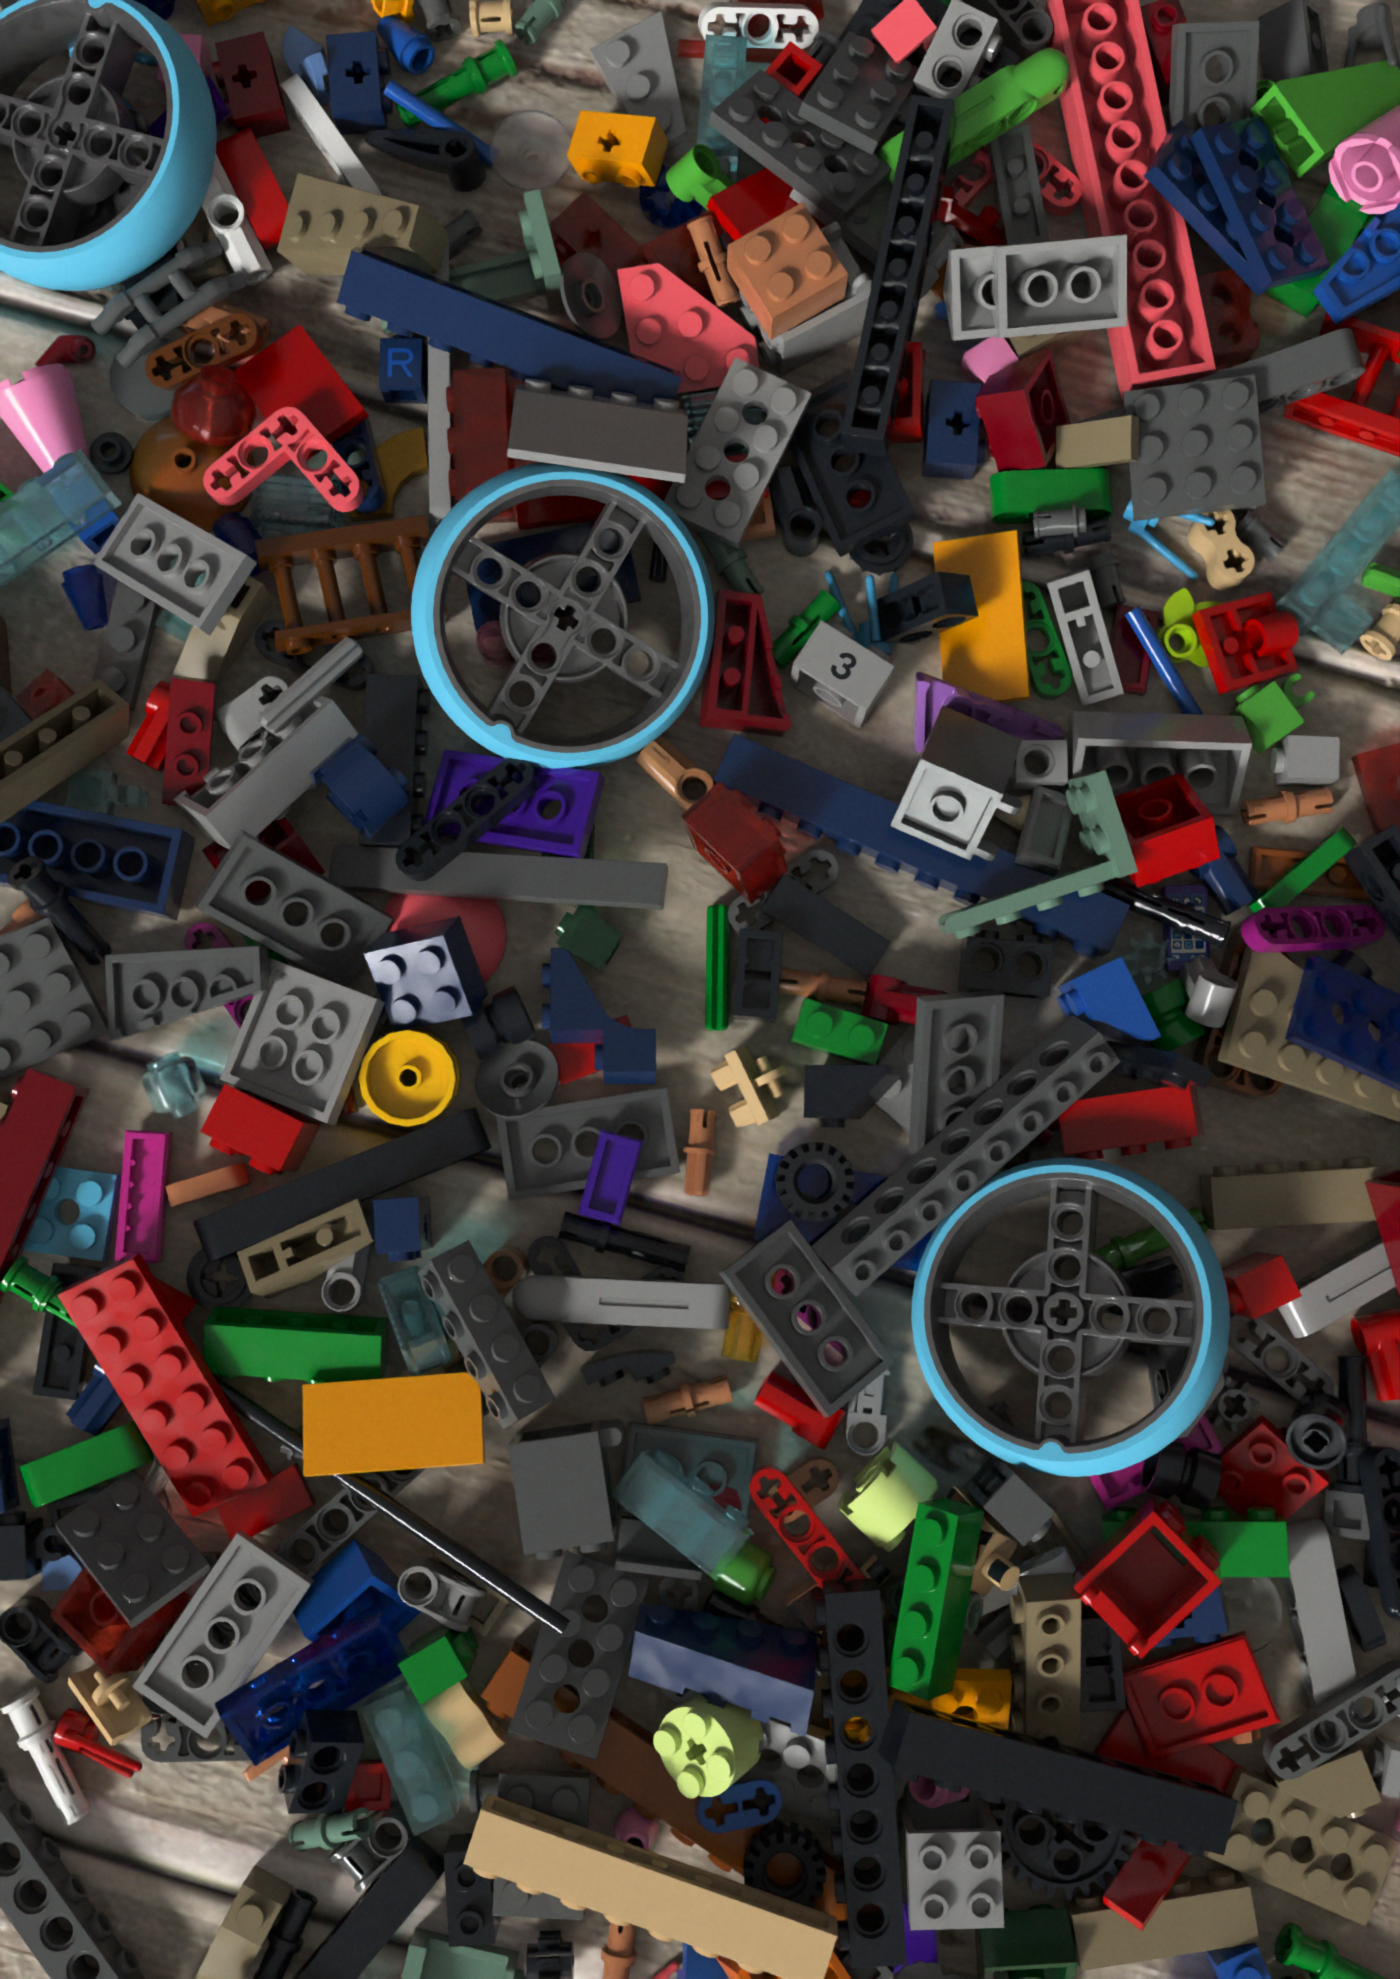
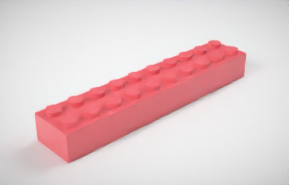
[1044,0,1216,403]

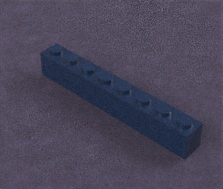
[337,246,682,404]

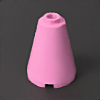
[1328,104,1400,214]
[0,363,93,488]

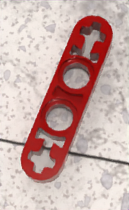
[749,1465,866,1589]

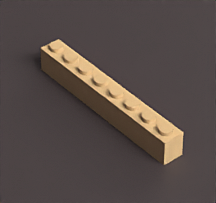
[463,1794,838,1979]

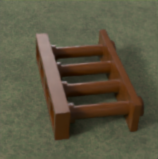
[255,515,447,655]

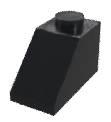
[804,1065,902,1128]

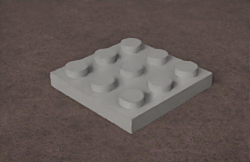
[220,958,385,1126]

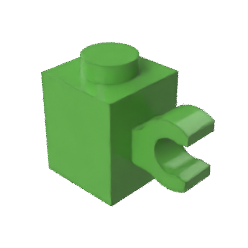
[1228,673,1315,755]

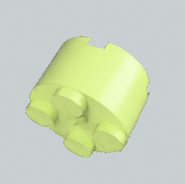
[837,1442,938,1552]
[653,1692,763,1799]

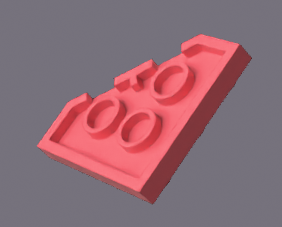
[617,263,759,394]

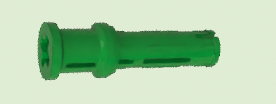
[395,39,518,129]
[0,1255,78,1329]
[1275,1922,1386,1979]

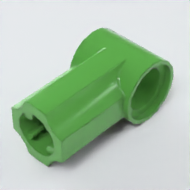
[666,144,736,215]

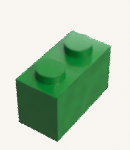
[790,998,888,1065]
[397,1624,479,1705]

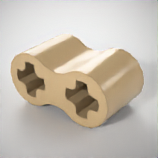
[1187,510,1255,592]
[422,1678,507,1771]

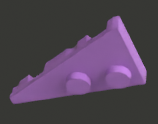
[914,672,1064,752]

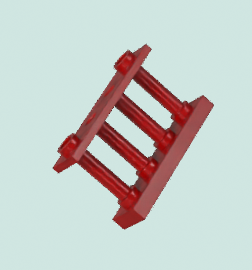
[1283,313,1400,457]

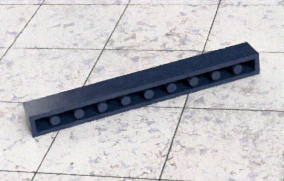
[713,733,1130,959]

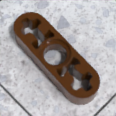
[145,313,263,391]

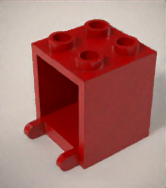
[1073,1496,1222,1659]

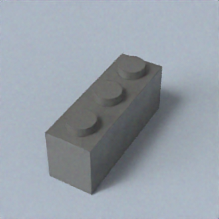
[964,1457,1055,1546]

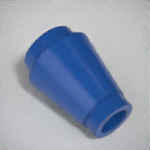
[377,14,435,75]

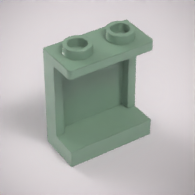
[401,1927,524,1979]

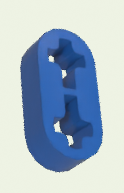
[695,1779,782,1833]

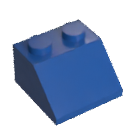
[1057,956,1161,1045]
[293,1539,422,1670]

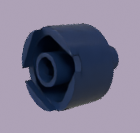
[309,733,410,838]

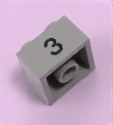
[789,620,895,729]

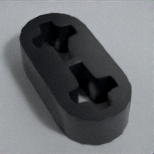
[1336,1564,1387,1653]

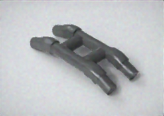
[91,238,247,369]

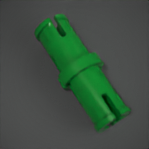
[772,590,842,669]

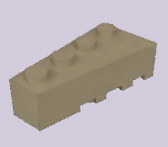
[277,173,449,276]

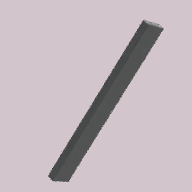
[328,845,669,910]

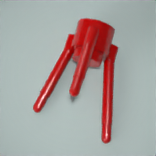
[54,1705,161,1778]

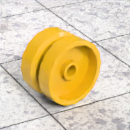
[359,1028,462,1127]

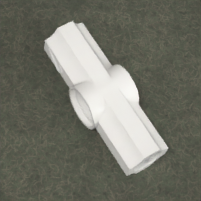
[201,154,274,286]

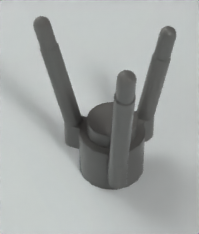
[1344,2,1400,70]

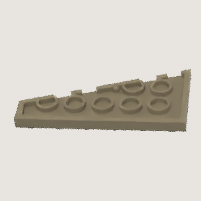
[1218,944,1400,1122]

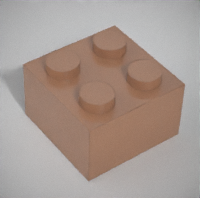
[727,202,848,340]

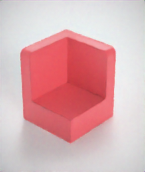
[871,0,937,64]

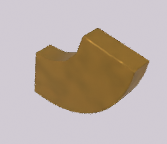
[349,427,429,522]

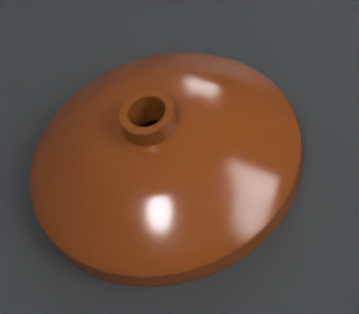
[129,411,255,533]

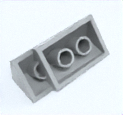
[943,234,1127,341]

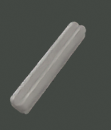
[258,637,364,734]

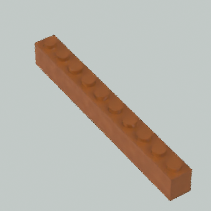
[481,1640,880,1949]

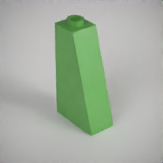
[1250,60,1400,178]

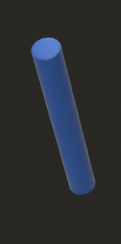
[383,79,500,167]
[1124,605,1203,715]

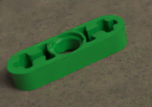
[1022,580,1072,700]
[1248,826,1357,913]

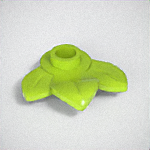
[1156,588,1224,668]

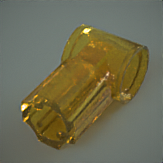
[720,1277,775,1363]

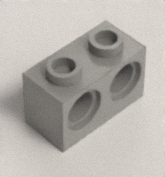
[913,0,1003,100]

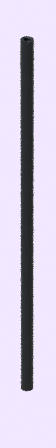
[213,1374,570,1636]

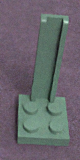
[380,189,566,334]
[938,770,1138,939]

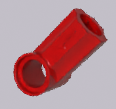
[126,681,170,772]
[1350,1307,1400,1401]
[753,1370,847,1450]

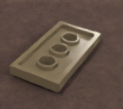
[1205,1766,1400,1927]

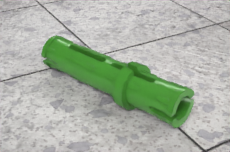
[1076,1207,1208,1270]

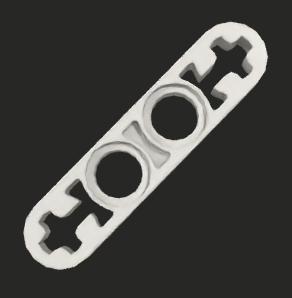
[279,74,382,195]

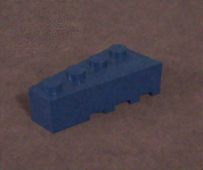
[628,1603,817,1737]

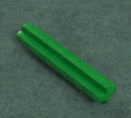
[705,904,730,1031]

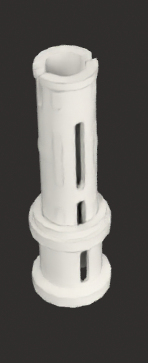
[0,1686,92,1826]

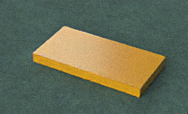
[933,530,1031,703]
[302,1372,486,1477]

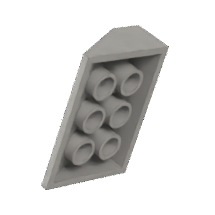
[507,379,688,483]

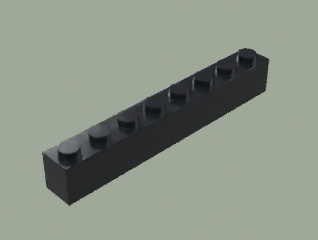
[879,1699,1238,1857]

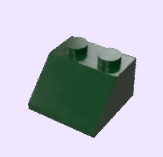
[975,1904,1077,1979]

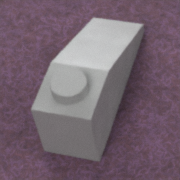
[1046,566,1124,706]

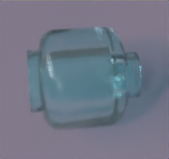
[141,1051,206,1118]

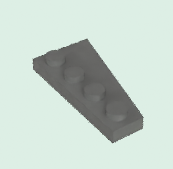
[105,946,270,1041]

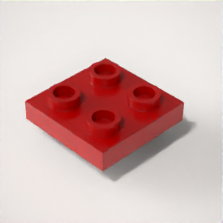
[1191,591,1299,695]
[1217,1415,1329,1520]

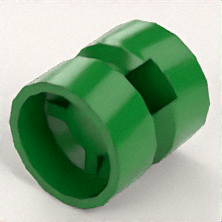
[1142,978,1207,1051]

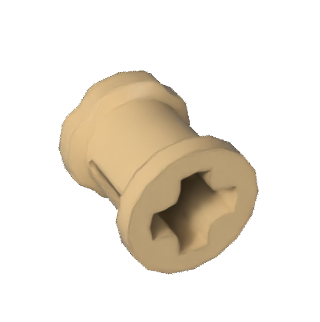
[469,0,515,37]
[1360,603,1400,660]

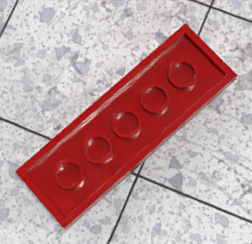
[57,1252,273,1517]

